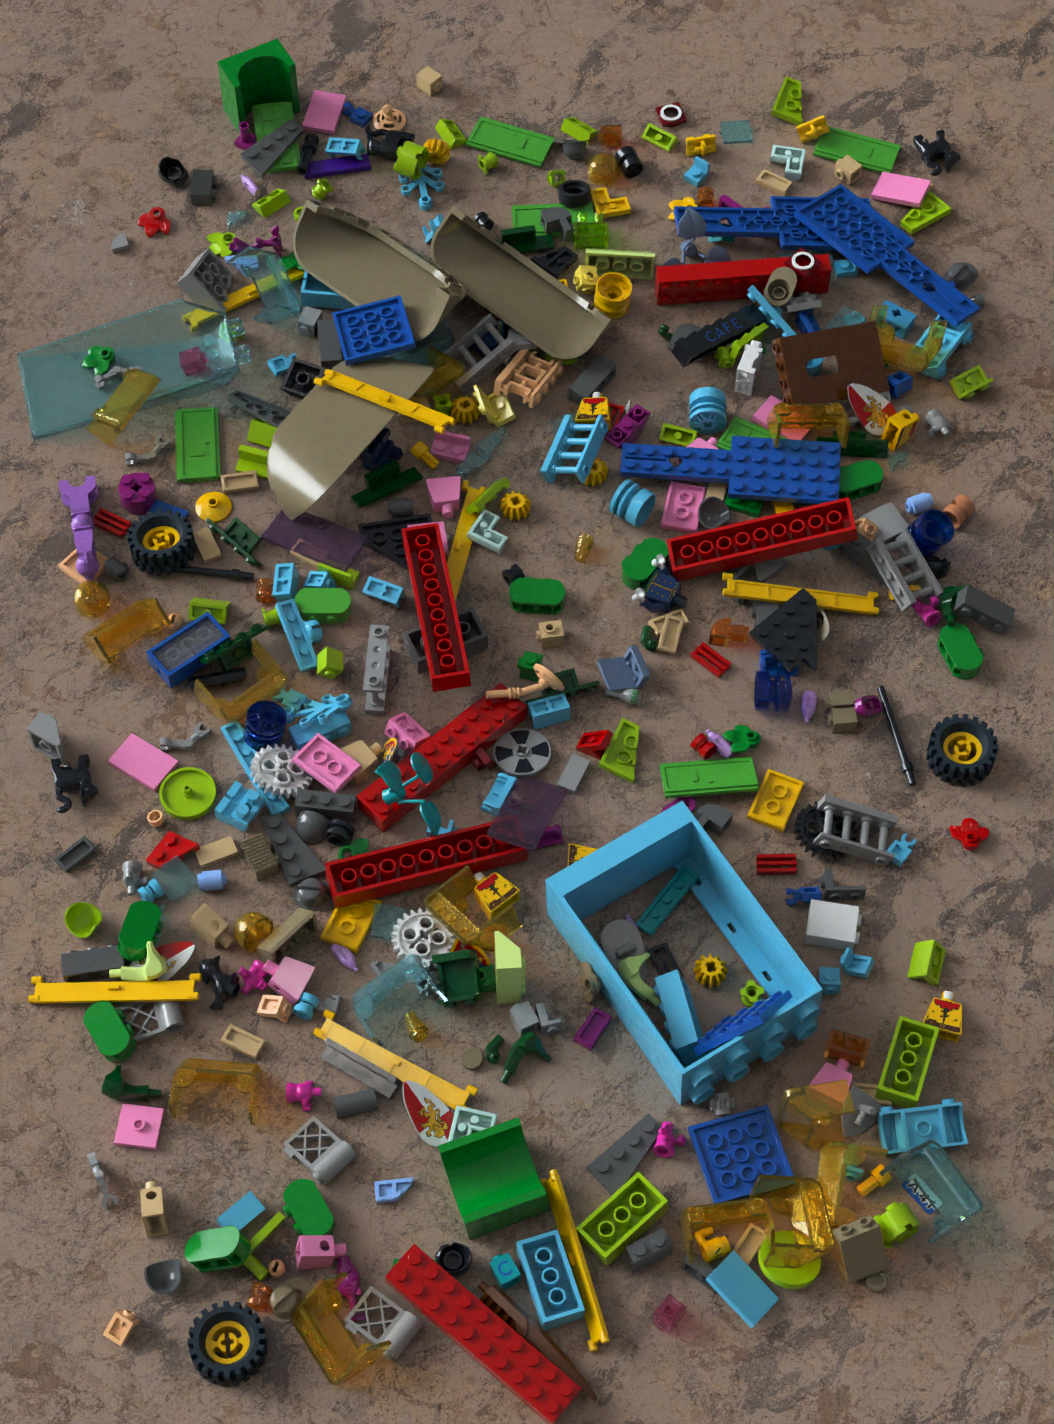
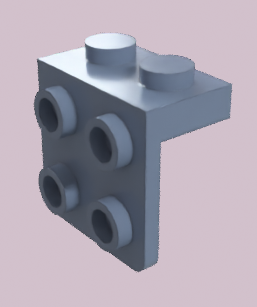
[597,645,651,692]

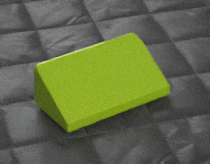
[561,117,599,144]
[435,119,468,149]
[641,123,679,152]
[252,188,291,218]
[659,423,699,447]

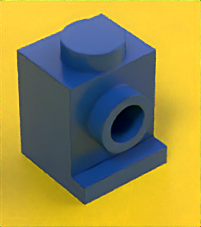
[887,370,913,400]

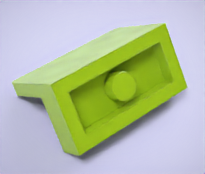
[247,418,277,448]
[235,444,268,480]
[317,559,360,590]
[188,597,231,624]
[907,940,946,985]

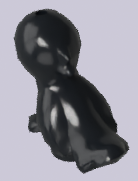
[199,956,240,1011]

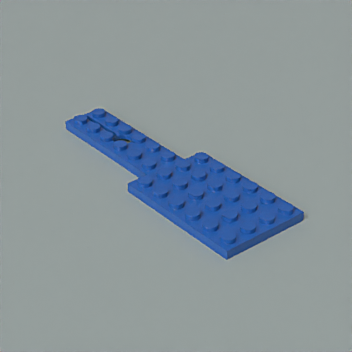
[794,184,980,327]
[673,196,871,251]
[620,436,841,504]

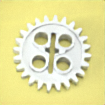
[250,744,313,799]
[391,908,456,971]

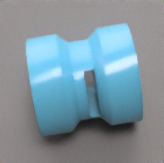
[137,878,165,903]
[292,992,320,1020]

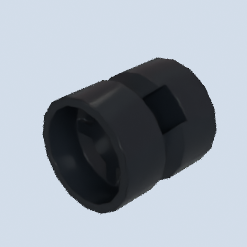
[615,146,644,178]

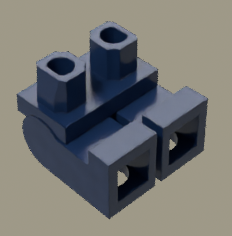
[360,428,403,472]

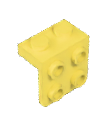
[473,384,516,428]

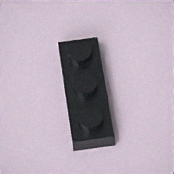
[189,667,247,691]

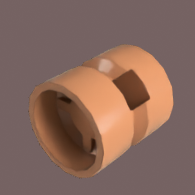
[941,495,975,529]

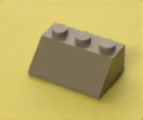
[256,908,318,964]

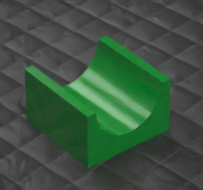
[217,38,300,134]
[438,1117,550,1240]

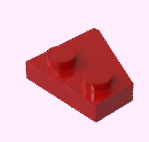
[146,831,200,871]

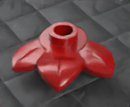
[137,207,171,238]
[949,818,989,850]

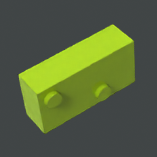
[875,1016,940,1108]
[576,1171,669,1267]

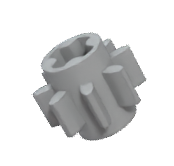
[415,971,441,997]
[709,1092,735,1115]

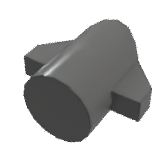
[104,557,128,582]

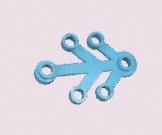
[399,165,445,211]
[279,694,353,729]

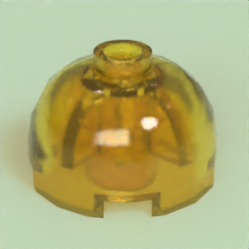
[587,153,620,186]
[73,580,111,618]
[233,911,274,953]

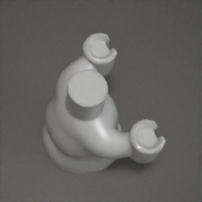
[925,409,953,440]
[122,860,151,896]

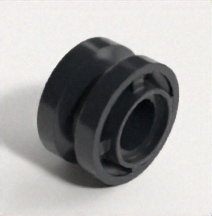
[324,819,355,847]

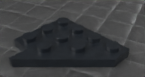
[358,513,432,570]
[749,588,817,672]

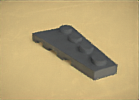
[240,118,303,178]
[228,390,292,428]
[261,813,325,887]
[587,1113,661,1195]

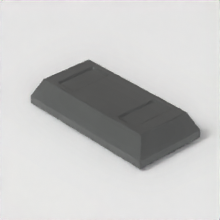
[53,836,97,873]

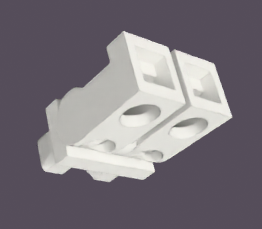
[734,340,763,396]

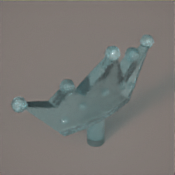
[227,211,250,229]
[887,451,910,473]

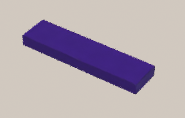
[304,154,371,179]

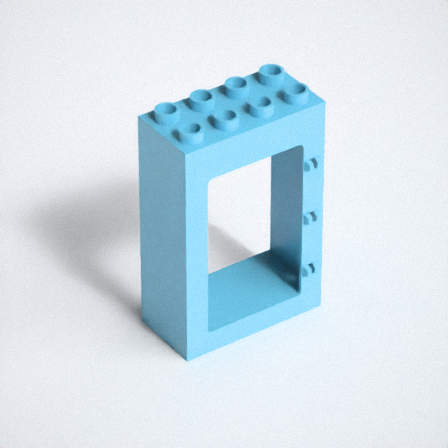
[545,801,823,1105]

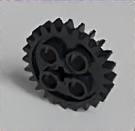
[794,801,858,861]

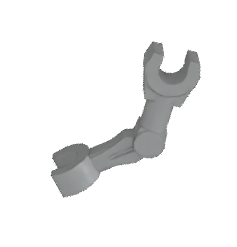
[94,366,143,390]
[125,435,170,467]
[160,722,211,752]
[87,1152,118,1209]

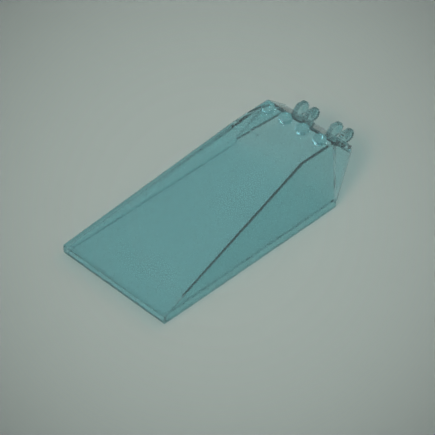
[17,298,252,440]

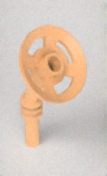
[373,104,406,131]
[486,664,564,699]

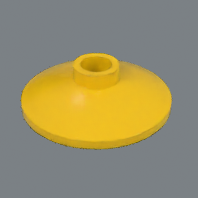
[195,492,232,522]

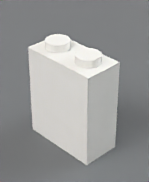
[805,899,862,951]

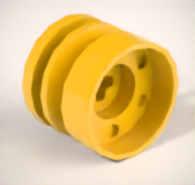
[593,272,632,319]

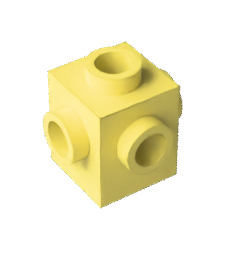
[573,265,599,294]

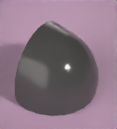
[698,496,731,529]
[296,810,329,845]
[144,1259,183,1294]

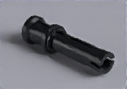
[297,133,319,175]

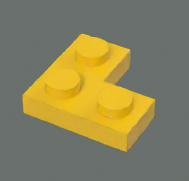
[590,187,631,219]

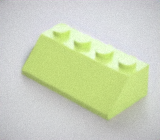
[585,248,655,280]
[494,931,526,1004]

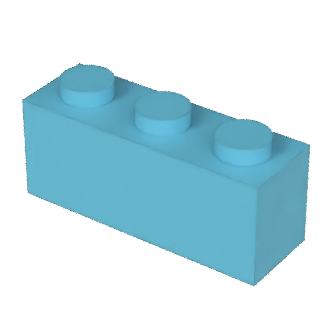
[288,710,352,751]

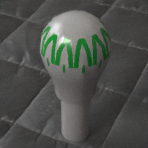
[605,688,642,705]

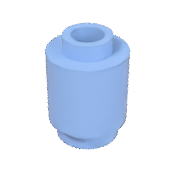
[905,492,934,515]
[197,870,227,891]

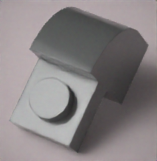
[540,207,574,243]
[695,804,733,837]

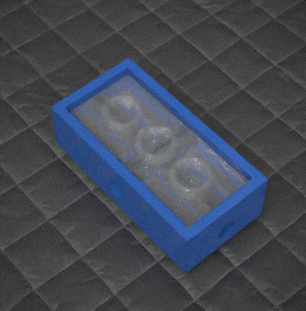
[146,612,231,689]

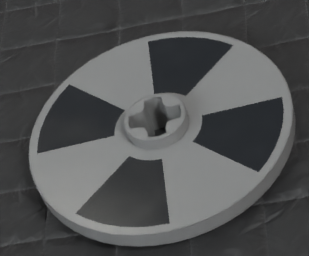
[493,729,551,777]

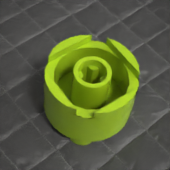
[393,141,429,180]
[873,1202,922,1249]

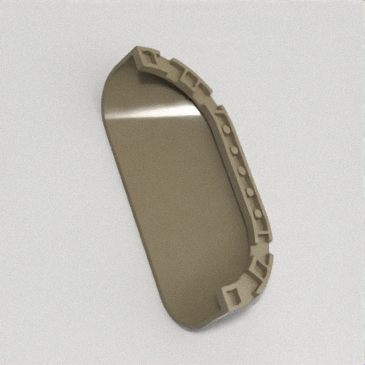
[293,199,466,341]
[430,206,615,359]
[267,356,435,521]

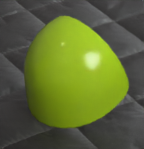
[64,902,102,938]

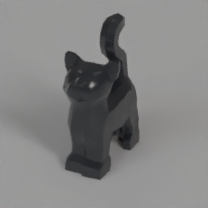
[365,125,415,160]
[913,130,961,176]
[51,754,99,813]

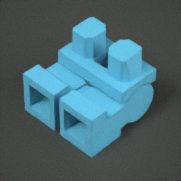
[215,781,266,831]

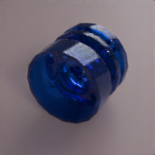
[906,509,955,557]
[754,671,792,712]
[243,700,287,751]

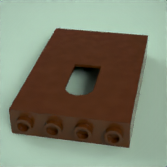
[772,321,890,411]

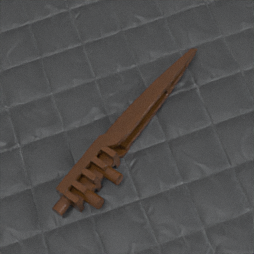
[477,1281,597,1401]

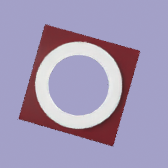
[655,102,687,127]
[784,248,821,278]

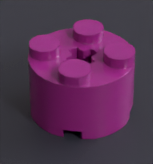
[118,473,157,515]

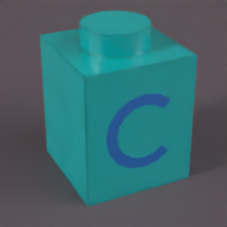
[489,1252,521,1291]

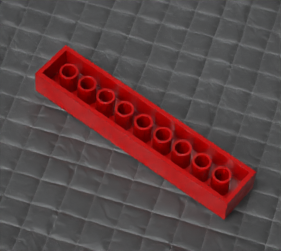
[654,254,832,305]
[666,497,858,581]
[402,523,471,692]
[356,682,527,833]
[324,815,528,909]
[385,1244,581,1424]

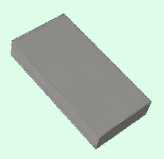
[557,754,591,794]

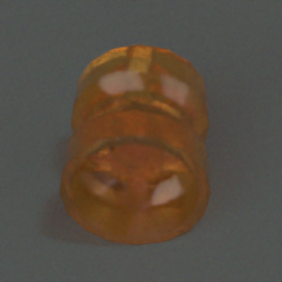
[697,187,714,207]
[255,578,274,604]
[245,1282,273,1312]

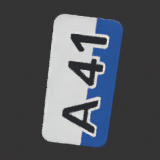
[902,1174,942,1214]

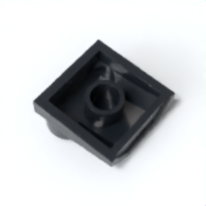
[280,357,326,399]

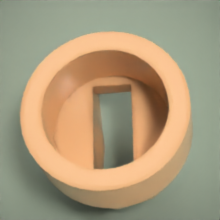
[167,613,183,630]
[147,810,164,827]
[268,1259,286,1278]

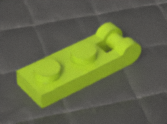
[465,477,510,515]

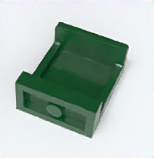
[432,949,483,1008]

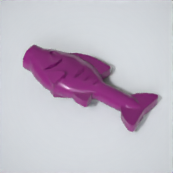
[333,1256,366,1322]

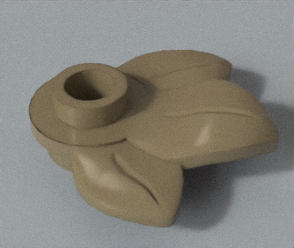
[580,961,601,1002]

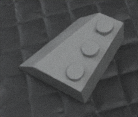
[176,248,233,314]

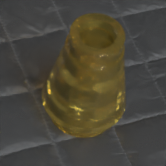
[574,533,594,562]
[404,1011,428,1042]

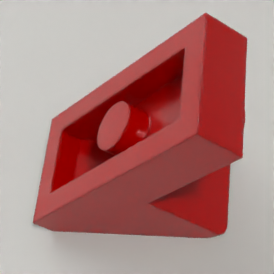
[576,730,613,760]

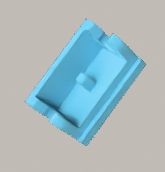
[325,137,366,160]
[423,214,444,243]
[272,563,299,602]
[362,576,406,608]
[527,693,570,730]
[480,773,517,818]
[216,1191,266,1230]

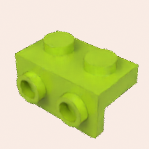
[949,364,993,399]

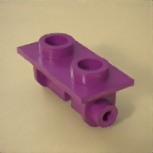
[523,825,564,851]

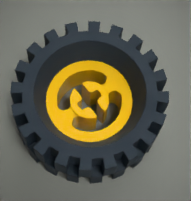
[127,509,196,576]
[926,714,998,787]
[188,1301,268,1387]

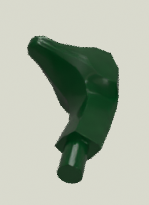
[940,584,972,627]
[499,1031,551,1085]
[102,1065,161,1101]

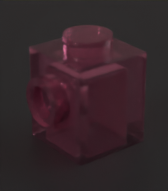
[179,346,208,376]
[652,1294,686,1333]

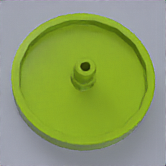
[159,767,217,820]
[758,1230,821,1289]

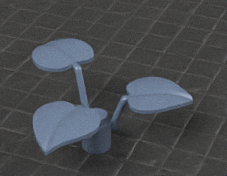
[663,208,732,266]

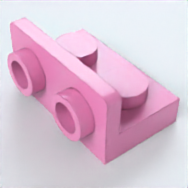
[430,431,470,464]
[384,712,431,755]

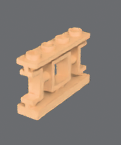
[493,349,564,409]

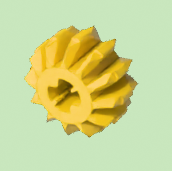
[423,138,450,165]
[450,395,481,425]
[585,457,608,487]
[500,491,531,522]
[693,953,728,989]

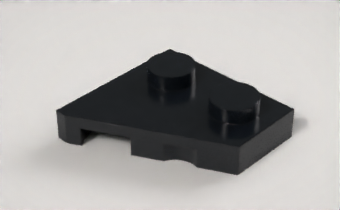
[531,246,578,279]

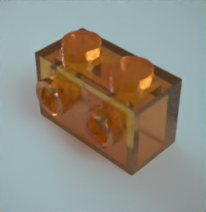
[823,1029,871,1068]

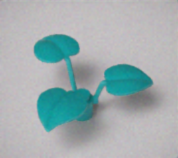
[375,752,441,836]

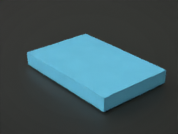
[705,1250,779,1328]

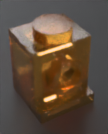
[598,124,623,148]

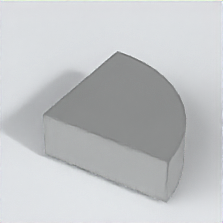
[112,233,129,253]
[369,961,398,982]
[316,995,341,1016]

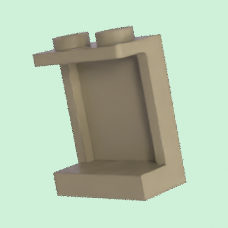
[832,1215,888,1283]

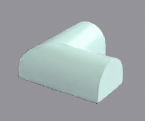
[770,145,806,182]
[467,509,508,554]
[448,1105,498,1142]

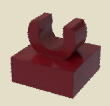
[471,746,497,771]

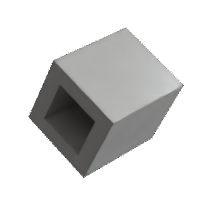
[298,306,323,337]
[510,1001,539,1036]

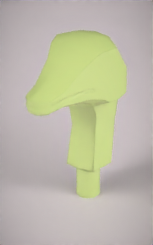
[109,941,168,981]
[617,952,661,1007]

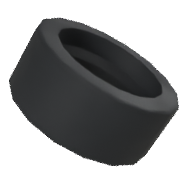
[558,180,590,208]

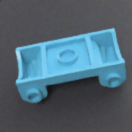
[906,314,973,379]
[877,1098,968,1155]

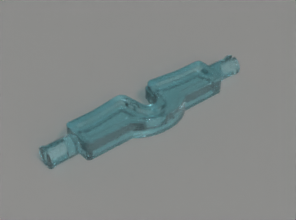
[451,427,507,477]

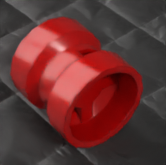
[690,733,717,760]

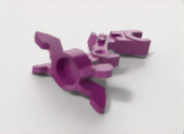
[229,225,283,260]

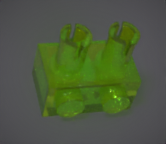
[573,213,609,249]

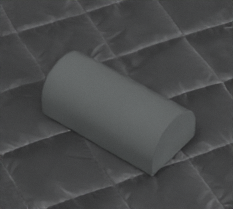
[333,1088,378,1119]
[681,1250,717,1293]

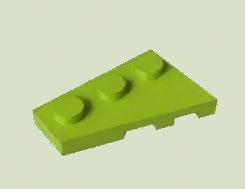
[770,76,803,126]
[901,191,951,235]
[598,718,640,783]

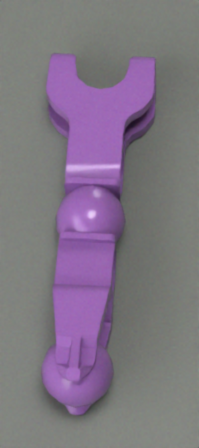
[59,475,99,582]

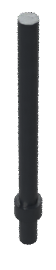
[171,566,255,581]
[877,686,916,786]

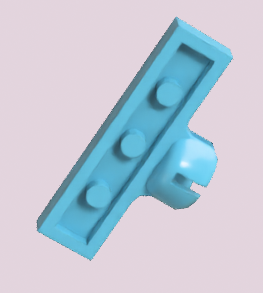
[747,285,797,337]
[275,599,323,673]

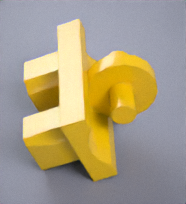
[796,115,830,143]
[686,134,716,156]

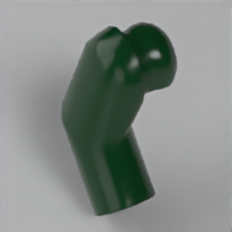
[658,324,673,342]
[640,625,658,651]
[485,1034,505,1064]

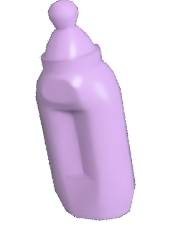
[241,174,261,198]
[801,691,817,723]
[706,729,734,758]
[331,943,359,972]

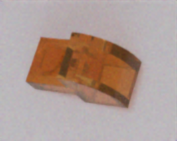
[709,618,749,647]

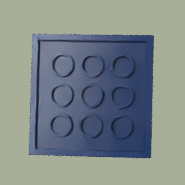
[332,295,416,366]
[692,990,793,1056]
[688,1105,795,1207]

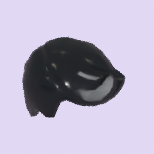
[158,157,188,184]
[924,555,951,580]
[435,1242,473,1277]

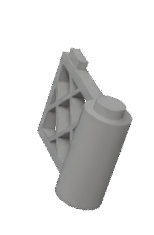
[116,1001,185,1043]
[283,1116,357,1185]
[344,1286,423,1361]

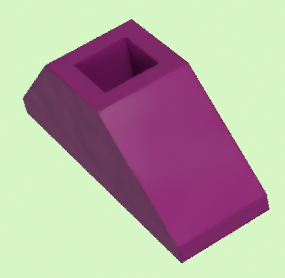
[604,404,651,449]

